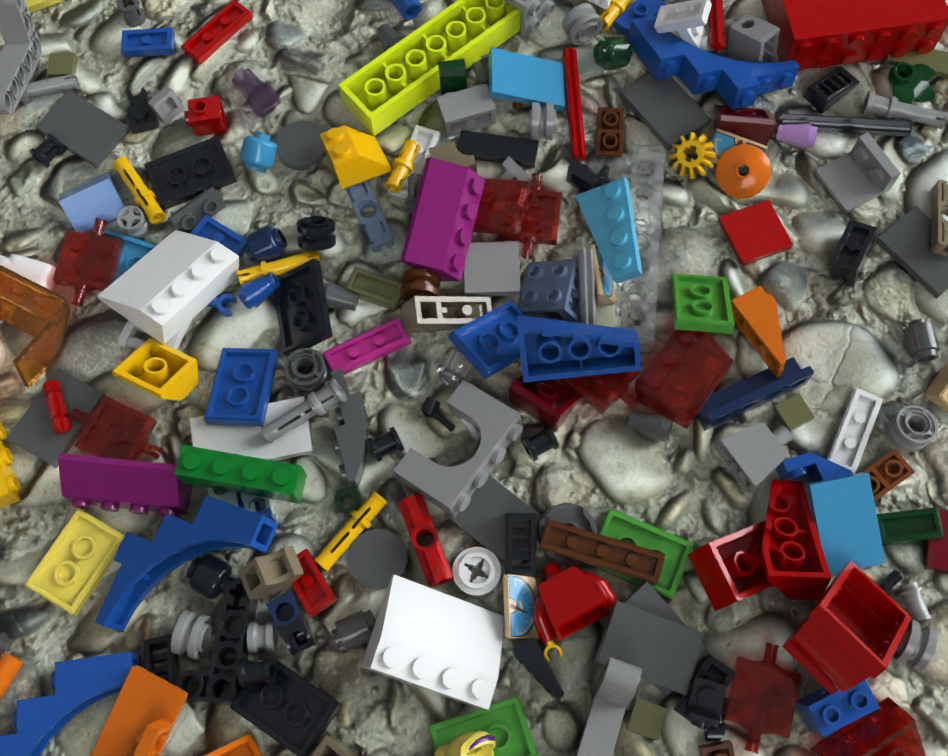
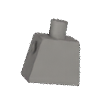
[724,14,780,63]
[715,422,793,493]

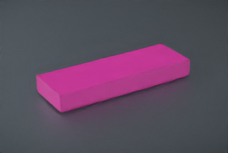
[322,317,411,375]

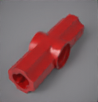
[398,493,454,588]

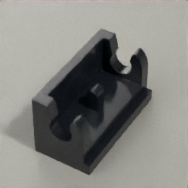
[828,219,877,288]

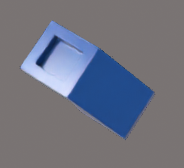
[776,452,853,482]

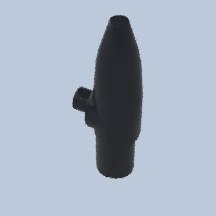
[878,570,903,593]

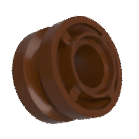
[400,268,441,302]

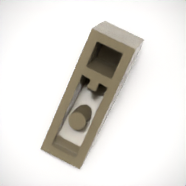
[401,296,492,333]

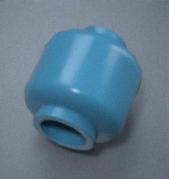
[240,131,278,173]

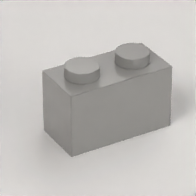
[437,83,496,137]

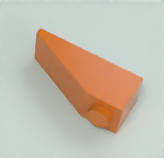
[731,285,786,378]

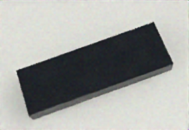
[457,130,539,168]

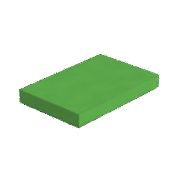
[670,273,735,334]
[587,508,694,601]
[428,695,538,756]

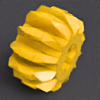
[669,132,716,180]

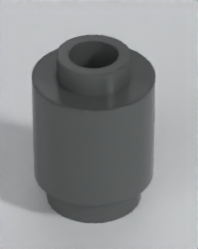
[903,319,940,363]
[331,610,376,651]

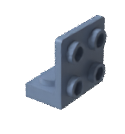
[518,259,580,323]

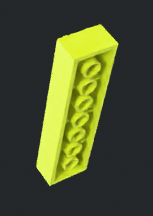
[338,0,521,136]

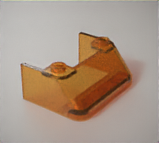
[0,265,70,388]

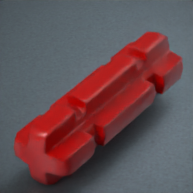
[43,380,71,434]

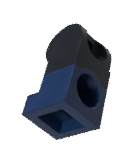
[266,591,315,656]

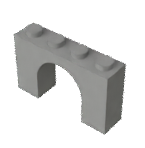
[393,380,523,518]

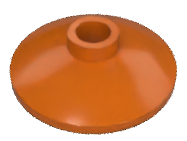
[716,144,771,199]

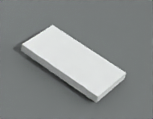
[190,396,314,461]

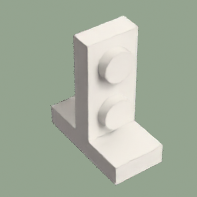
[654,0,713,53]

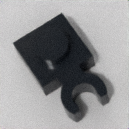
[126,88,158,134]

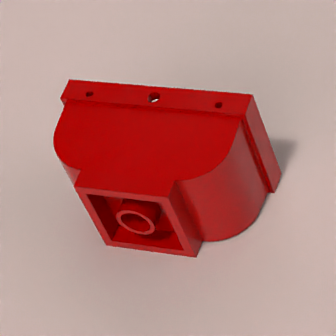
[782,561,912,695]

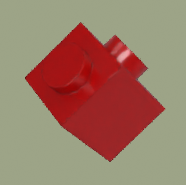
[184,95,227,136]

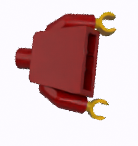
[533,563,618,663]

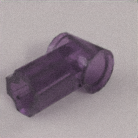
[231,68,282,118]

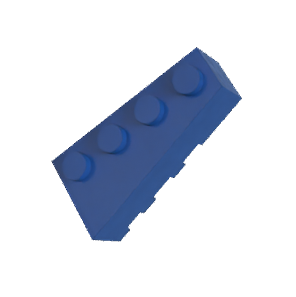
[517,315,642,382]

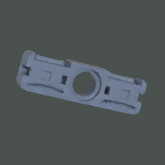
[344,180,394,253]

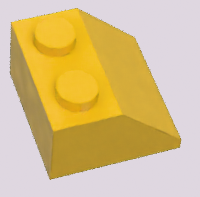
[320,125,392,189]
[112,338,199,401]

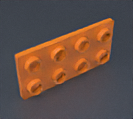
[91,665,188,756]

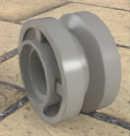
[562,3,603,45]
[529,102,556,140]
[887,405,938,452]
[171,610,213,660]
[893,619,938,671]

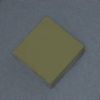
[47,53,78,78]
[772,393,815,432]
[626,698,667,741]

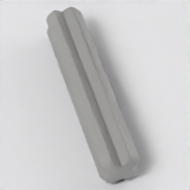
[577,249,596,325]

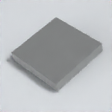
[464,241,520,297]

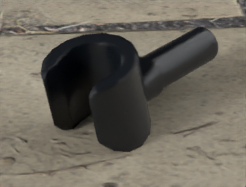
[422,396,456,432]
[704,697,727,742]

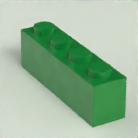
[174,445,307,504]

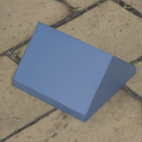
[58,172,125,237]

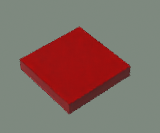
[718,199,793,267]

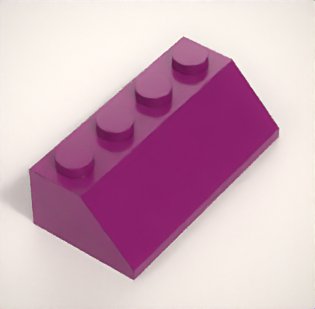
[400,157,485,282]
[58,453,193,517]

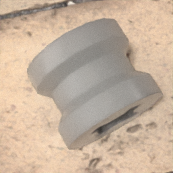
[116,205,150,239]
[247,621,278,654]

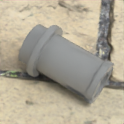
[898,582,932,622]

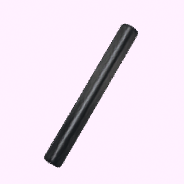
[778,113,912,137]

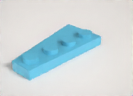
[575,177,643,284]

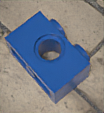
[795,679,880,737]

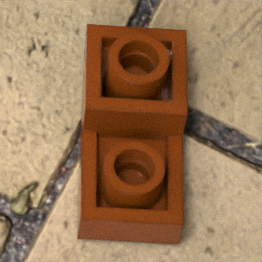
[861,449,915,502]

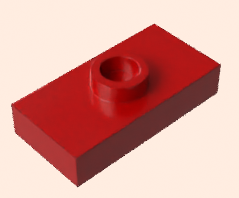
[292,548,338,618]

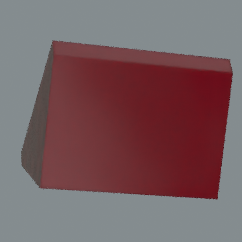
[714,105,776,146]
[509,375,581,432]

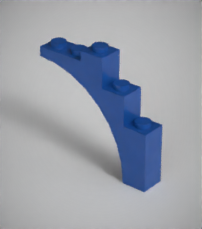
[627,16,800,110]
[95,495,279,632]
[0,652,141,756]

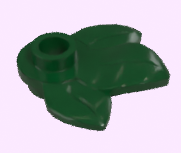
[888,62,936,104]

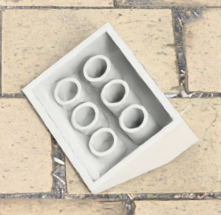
[98,230,239,345]
[361,574,505,710]

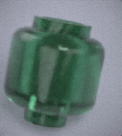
[593,34,633,71]

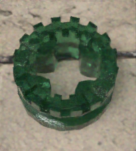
[334,486,362,515]

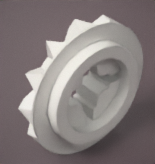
[453,547,501,596]

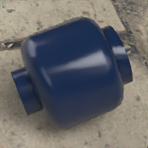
[245,225,288,264]

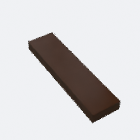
[538,518,665,585]

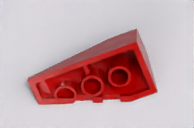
[760,480,831,601]

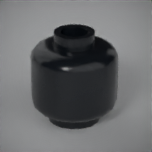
[186,554,235,599]

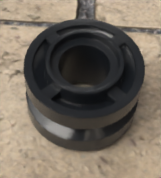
[296,216,336,251]

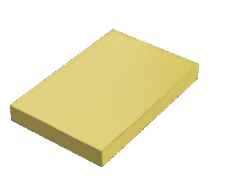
[24,508,125,616]

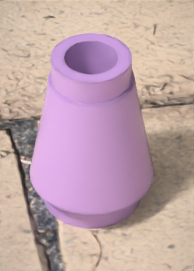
[776,123,818,150]

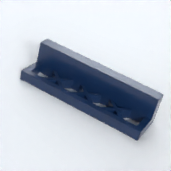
[691,357,814,431]

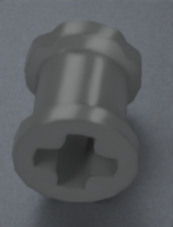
[116,0,146,27]

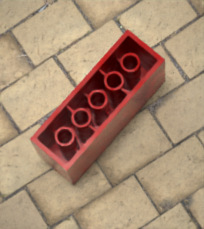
[762,0,948,72]

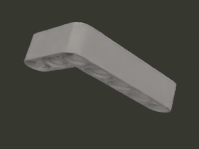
[0,0,42,115]
[576,657,642,756]

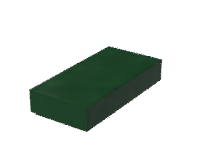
[438,59,467,96]
[877,507,944,546]

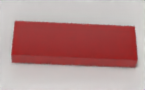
[181,0,253,65]

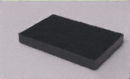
[144,136,237,211]
[274,259,333,356]
[230,653,342,756]

